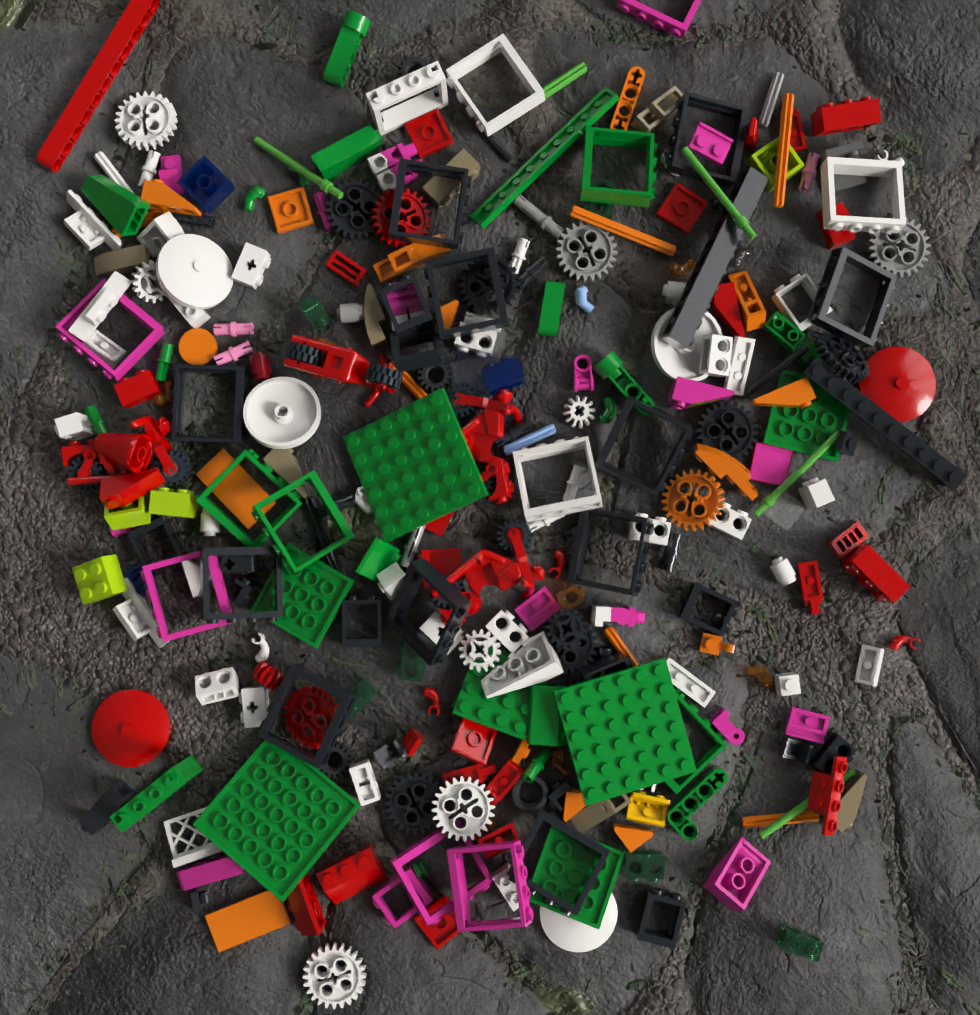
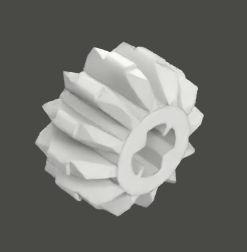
[563,396,596,429]

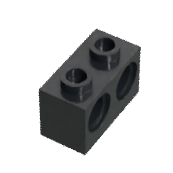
[810,732,857,774]

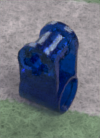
[124,560,158,596]

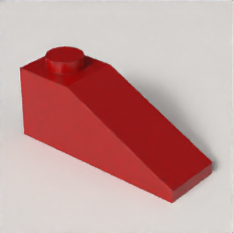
[710,282,745,338]
[99,468,165,509]

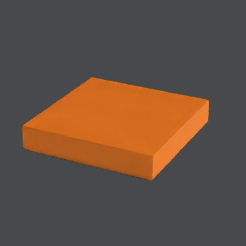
[267,186,315,234]

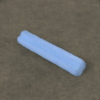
[503,424,556,455]

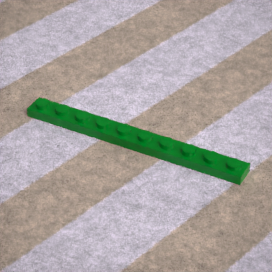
[470,87,619,229]

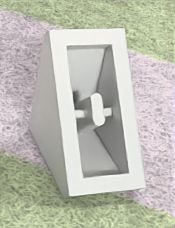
[182,560,211,598]

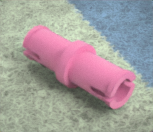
[798,152,820,193]
[213,321,254,337]
[213,340,253,366]

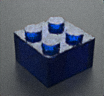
[177,155,236,215]
[481,356,526,397]

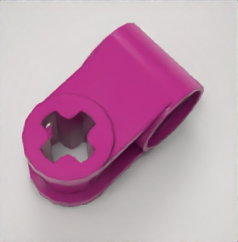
[573,355,594,393]

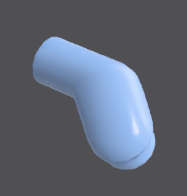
[575,286,594,314]

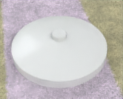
[156,234,233,309]
[651,308,723,381]
[243,377,321,449]
[540,893,617,952]

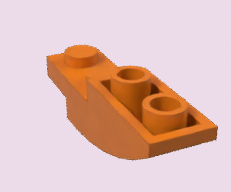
[373,233,451,283]
[694,444,758,501]

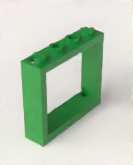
[580,126,657,208]
[196,448,302,547]
[251,470,355,575]
[665,688,727,794]
[110,755,204,833]

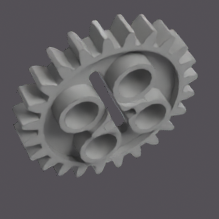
[867,217,931,279]
[556,221,618,283]

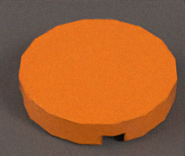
[179,328,218,365]

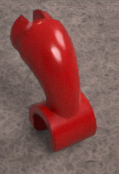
[548,549,567,579]
[888,635,921,651]
[423,687,440,716]

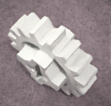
[130,260,167,303]
[459,629,501,673]

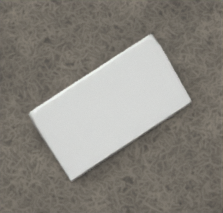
[83,329,126,369]
[854,644,884,687]

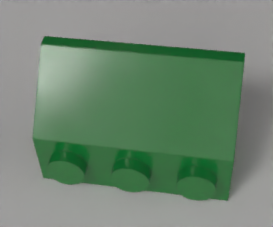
[527,684,568,746]

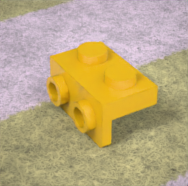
[625,791,670,828]

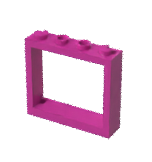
[616,0,702,39]
[56,278,165,382]
[141,547,233,642]
[389,819,493,925]
[447,840,533,932]

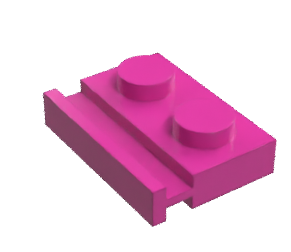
[687,122,733,166]
[514,586,562,632]
[784,706,830,744]

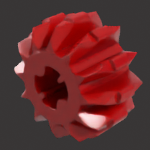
[252,661,284,691]

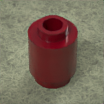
[249,352,271,381]

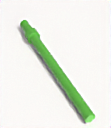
[254,137,343,199]
[681,147,757,240]
[753,431,839,517]
[758,768,856,840]

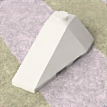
[137,211,184,257]
[481,631,564,698]

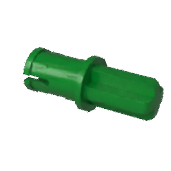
[155,343,174,382]
[85,405,108,436]
[522,748,551,783]

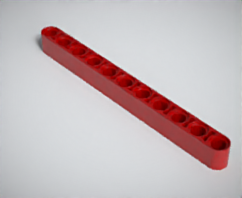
[36,0,160,173]

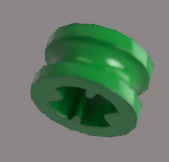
[412,859,429,879]

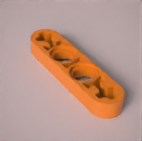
[610,66,645,130]

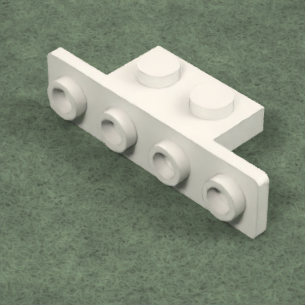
[64,190,121,251]
[69,271,131,342]
[112,577,169,648]

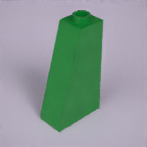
[310,125,382,182]
[81,175,150,236]

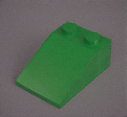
[355,537,402,583]

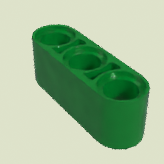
[538,280,565,337]

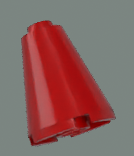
[94,433,153,473]

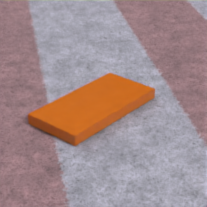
[196,448,277,530]
[205,890,292,952]

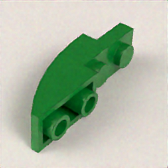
[764,311,830,367]

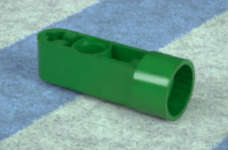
[323,10,371,88]
[593,351,654,416]

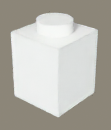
[774,672,801,696]

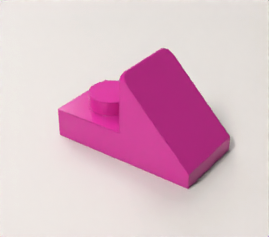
[158,155,184,195]

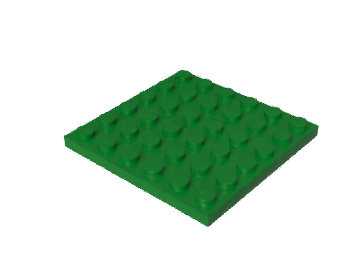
[343,388,489,542]
[553,657,697,806]
[193,731,361,902]

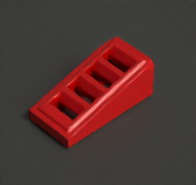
[743,117,759,151]
[826,521,870,558]
[402,728,424,757]

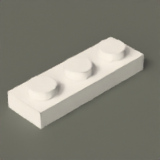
[723,336,756,396]
[666,657,716,708]

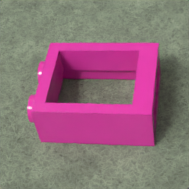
[372,864,434,928]

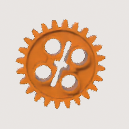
[661,469,725,532]

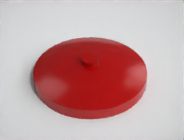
[857,346,936,423]
[92,689,171,767]

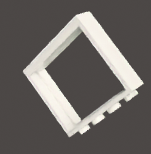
[446,34,545,137]
[366,61,449,136]
[820,157,906,235]
[513,436,603,522]

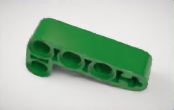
[666,766,728,841]

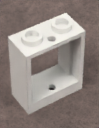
[771,273,833,331]

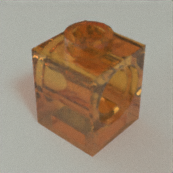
[554,584,586,612]

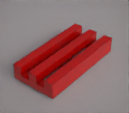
[325,249,367,287]

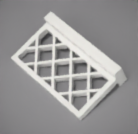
[163,806,222,868]

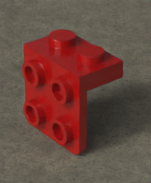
[418,548,462,589]

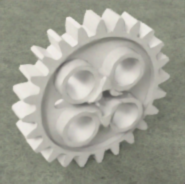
[114,91,178,151]
[431,776,495,842]
[302,942,367,1009]

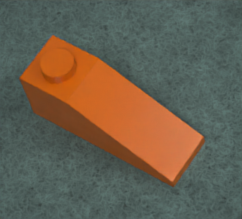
[141,179,202,217]
[728,270,766,332]
[750,377,816,409]

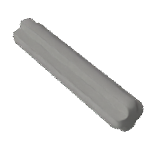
[758,72,784,127]

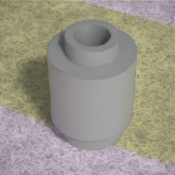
[337,303,365,323]

